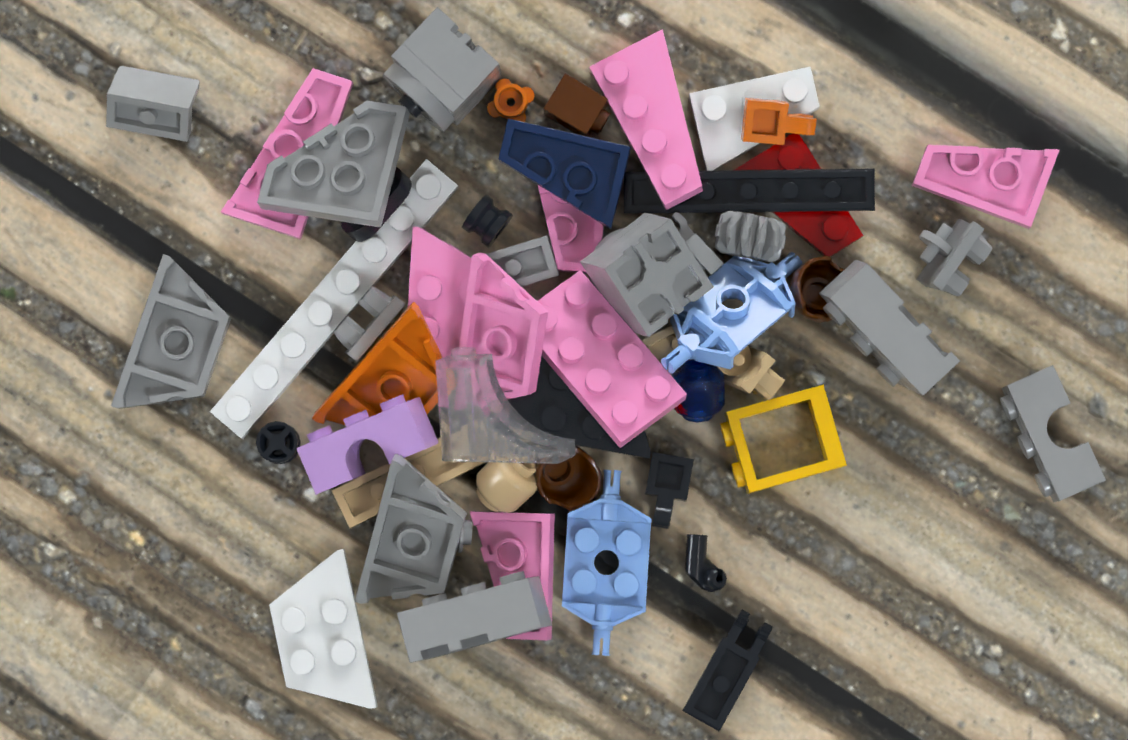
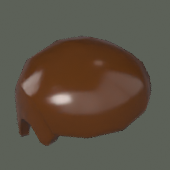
[789,256,845,323]
[534,444,601,510]

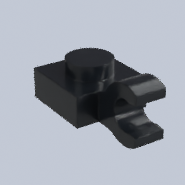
[645,452,694,529]

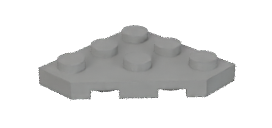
[257,101,410,228]

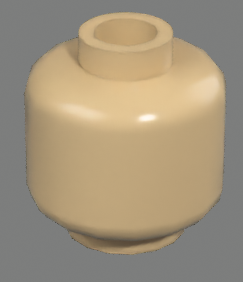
[476,451,537,513]

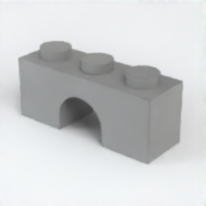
[1000,365,1106,502]

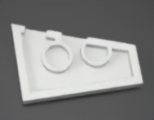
[689,66,820,171]

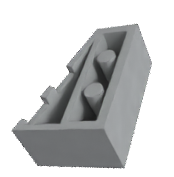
[819,259,960,396]
[397,571,552,663]

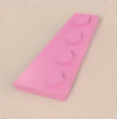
[589,29,703,210]

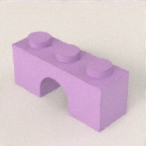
[296,394,439,494]

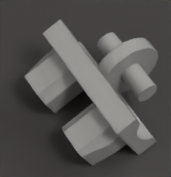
[916,219,992,296]
[333,286,405,362]

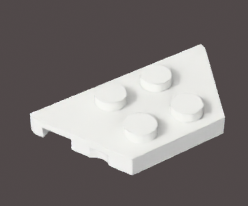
[269,549,378,709]

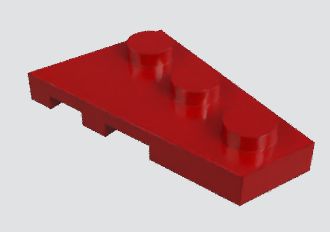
[734,133,864,257]

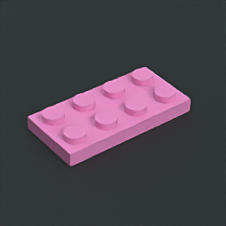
[537,270,687,448]

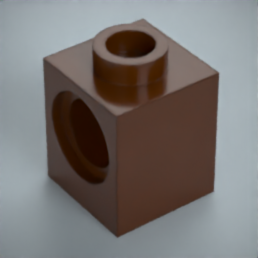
[544,73,611,137]

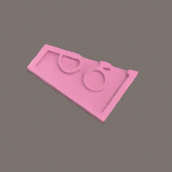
[912,145,1059,229]
[538,185,604,274]
[470,511,555,641]

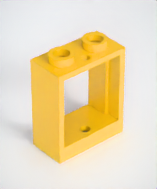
[720,384,847,494]

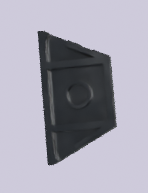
[490,357,651,459]

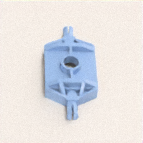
[661,252,802,374]
[562,470,652,656]

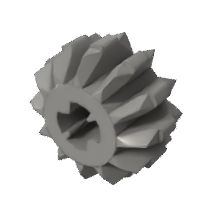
[714,211,786,262]

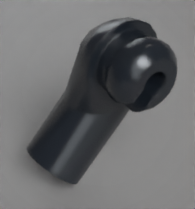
[685,534,727,592]

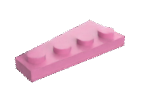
[221,68,353,240]

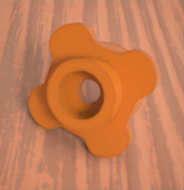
[487,79,534,122]

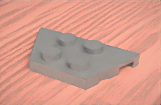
[111,254,231,409]
[355,454,467,604]

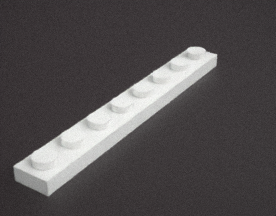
[210,159,459,439]

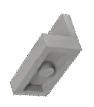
[106,66,199,142]

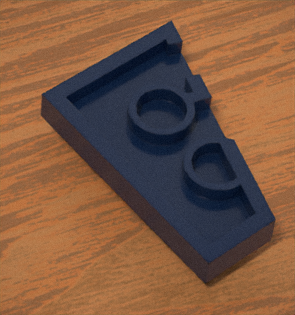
[498,119,631,230]

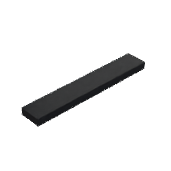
[624,168,875,214]

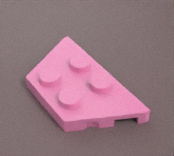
[408,227,472,371]
[450,252,548,411]

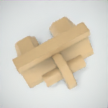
[716,346,785,400]

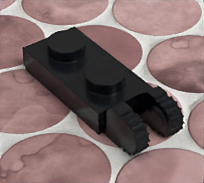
[682,609,773,731]

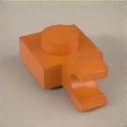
[741,98,817,145]

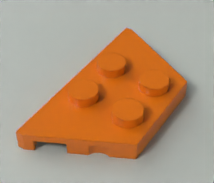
[312,302,454,425]

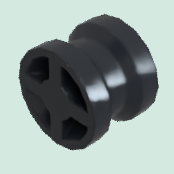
[462,195,513,248]
[256,421,301,464]

